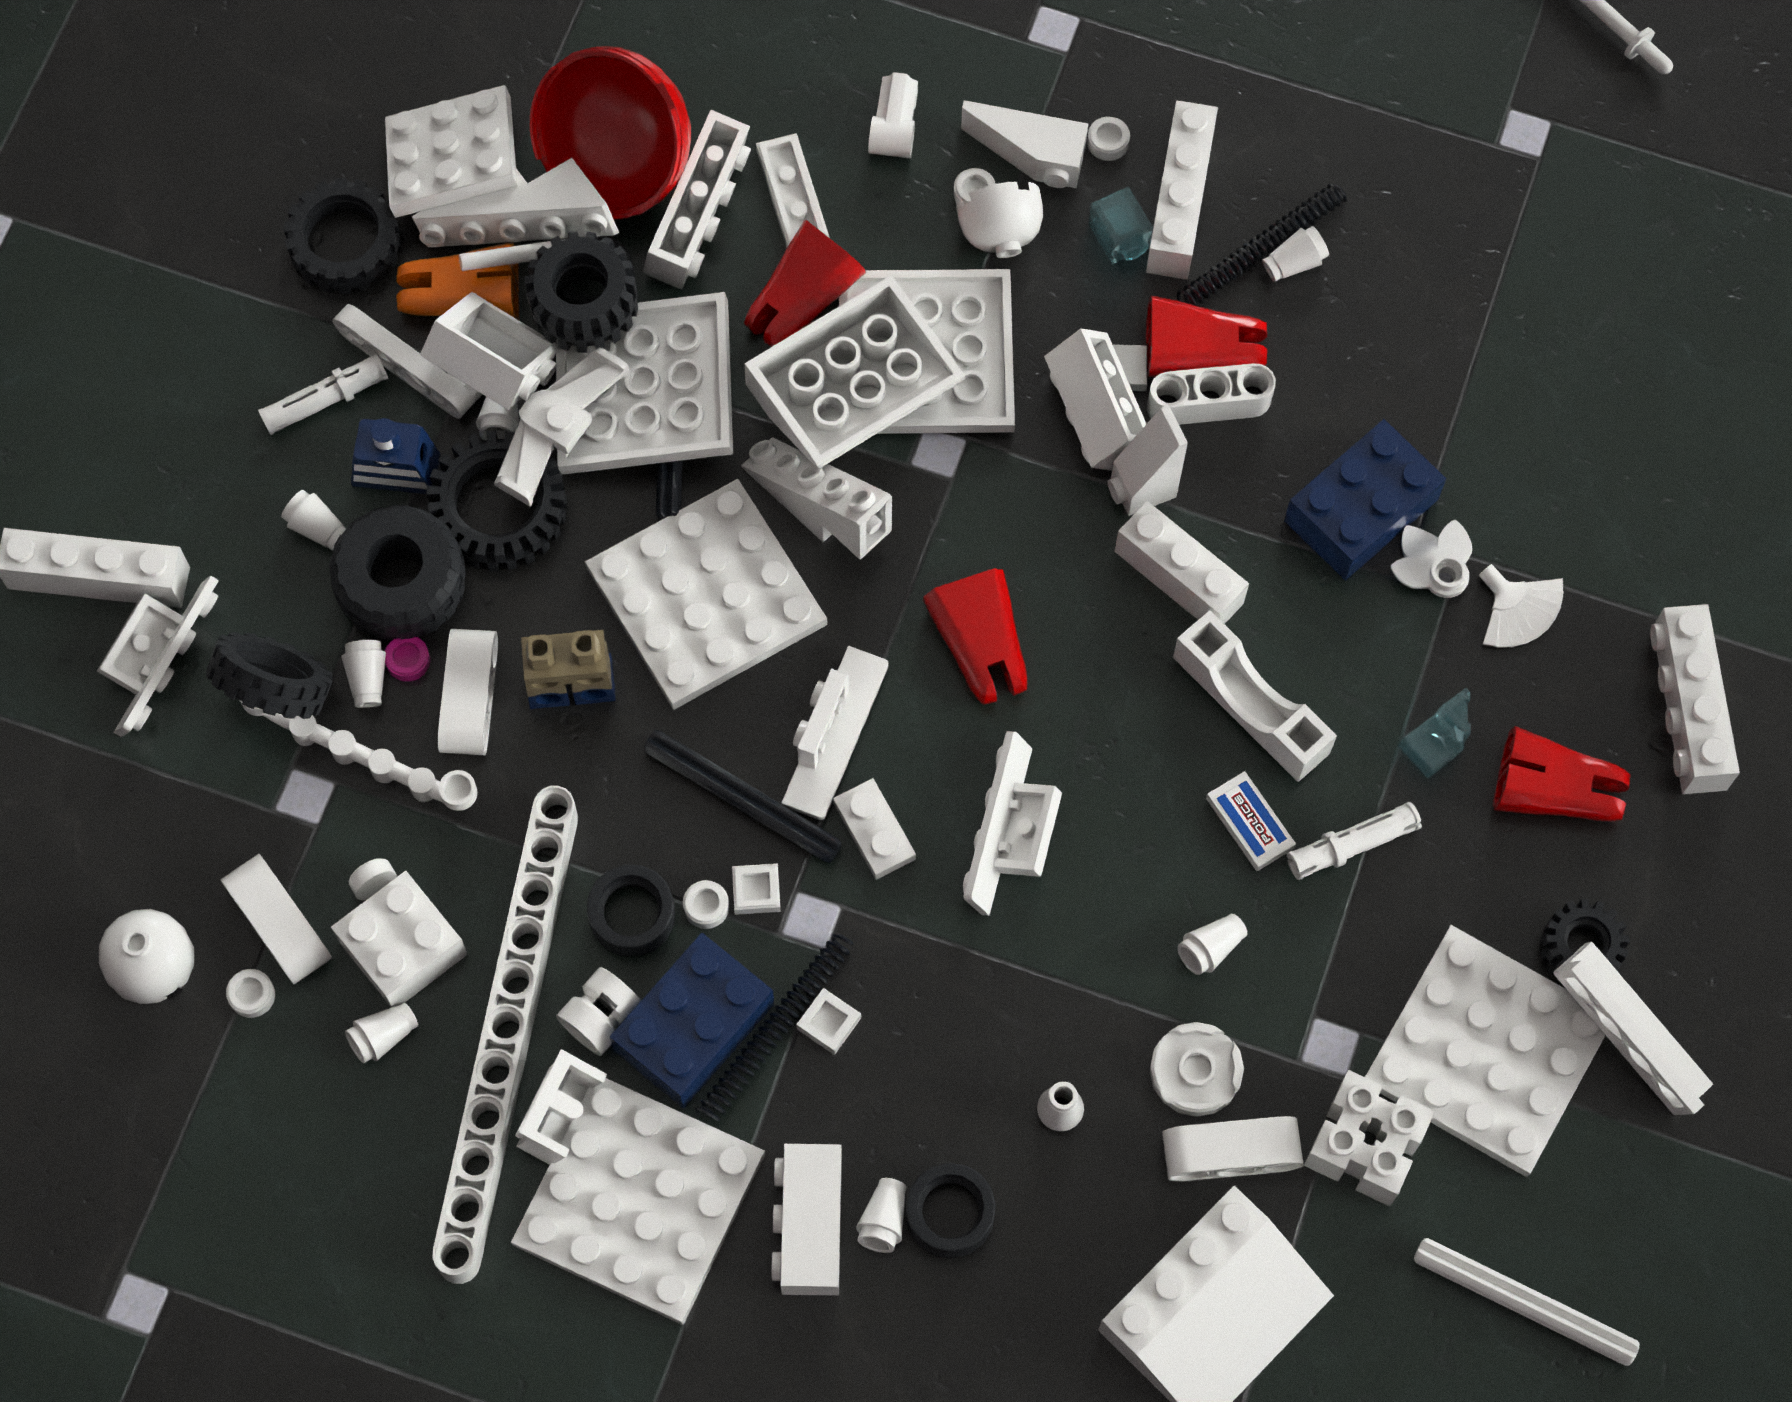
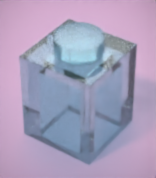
[1088,186,1153,264]

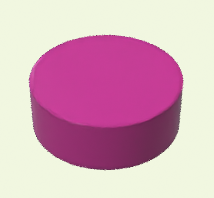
[385,637,430,681]

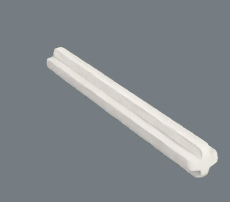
[1414,1238,1640,1366]

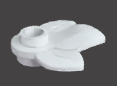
[1390,520,1472,598]

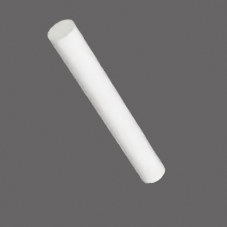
[459,236,585,271]

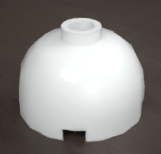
[956,182,1043,258]
[99,909,194,1004]

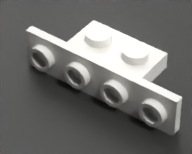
[97,576,219,737]
[781,646,888,820]
[963,731,1062,916]

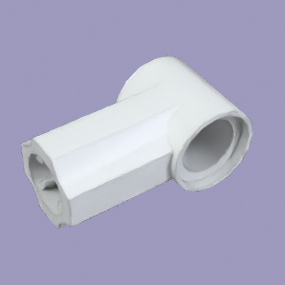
[868,72,918,158]

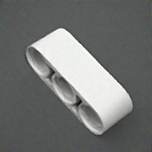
[1147,363,1276,425]
[438,629,498,755]
[220,854,333,985]
[1162,1116,1304,1182]

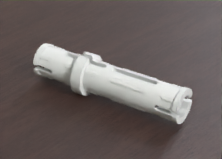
[258,353,388,435]
[1287,802,1422,880]

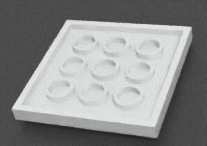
[839,269,1015,434]
[556,292,733,475]
[585,479,827,710]
[1365,925,1605,1177]
[511,1078,765,1325]

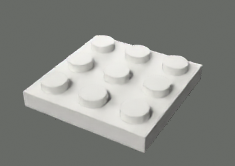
[385,85,517,218]

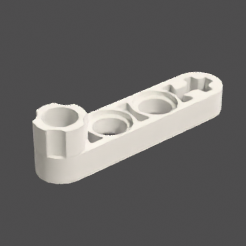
[332,304,482,419]

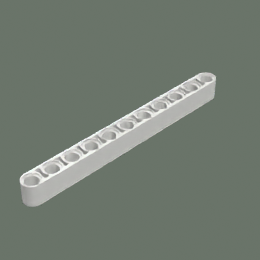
[433,786,578,1284]

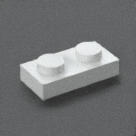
[833,778,916,880]

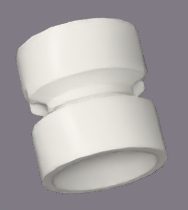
[556,967,641,1056]

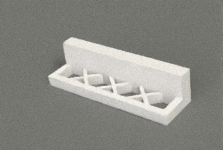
[1553,942,1713,1115]

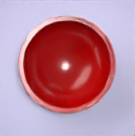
[530,46,691,219]

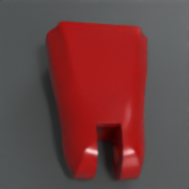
[744,220,866,347]
[1146,295,1267,377]
[923,568,1027,705]
[1493,726,1631,821]

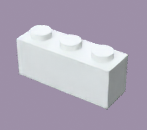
[1044,328,1146,470]
[1115,501,1249,624]
[772,1144,842,1296]

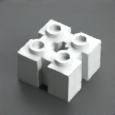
[1304,1070,1435,1206]

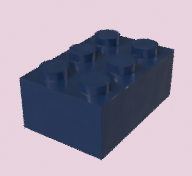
[1284,419,1447,581]
[609,933,774,1109]

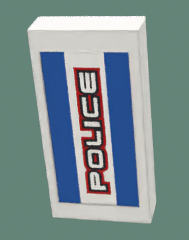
[1206,771,1296,871]

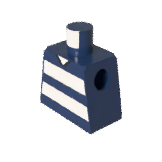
[351,418,441,494]

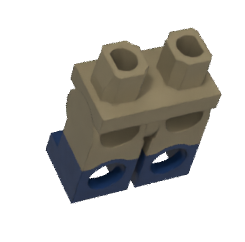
[521,630,616,709]

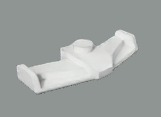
[494,347,629,507]

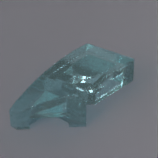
[1398,688,1471,778]

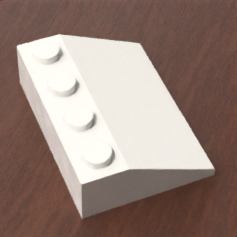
[745,275,966,468]
[1098,1186,1334,1402]

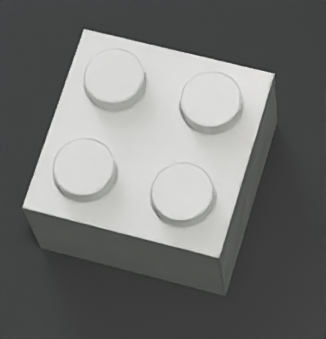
[331,870,468,1007]

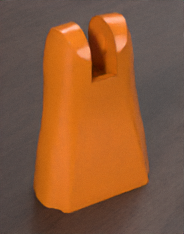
[397,242,519,320]

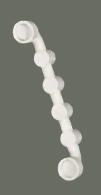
[240,701,478,811]

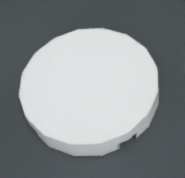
[1150,1022,1244,1117]

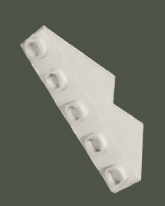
[412,158,619,247]
[741,437,892,560]

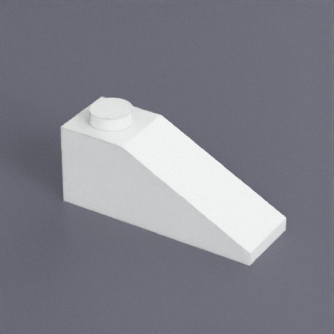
[961,100,1088,188]
[1108,405,1188,516]

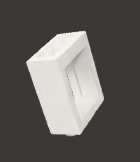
[420,292,559,410]

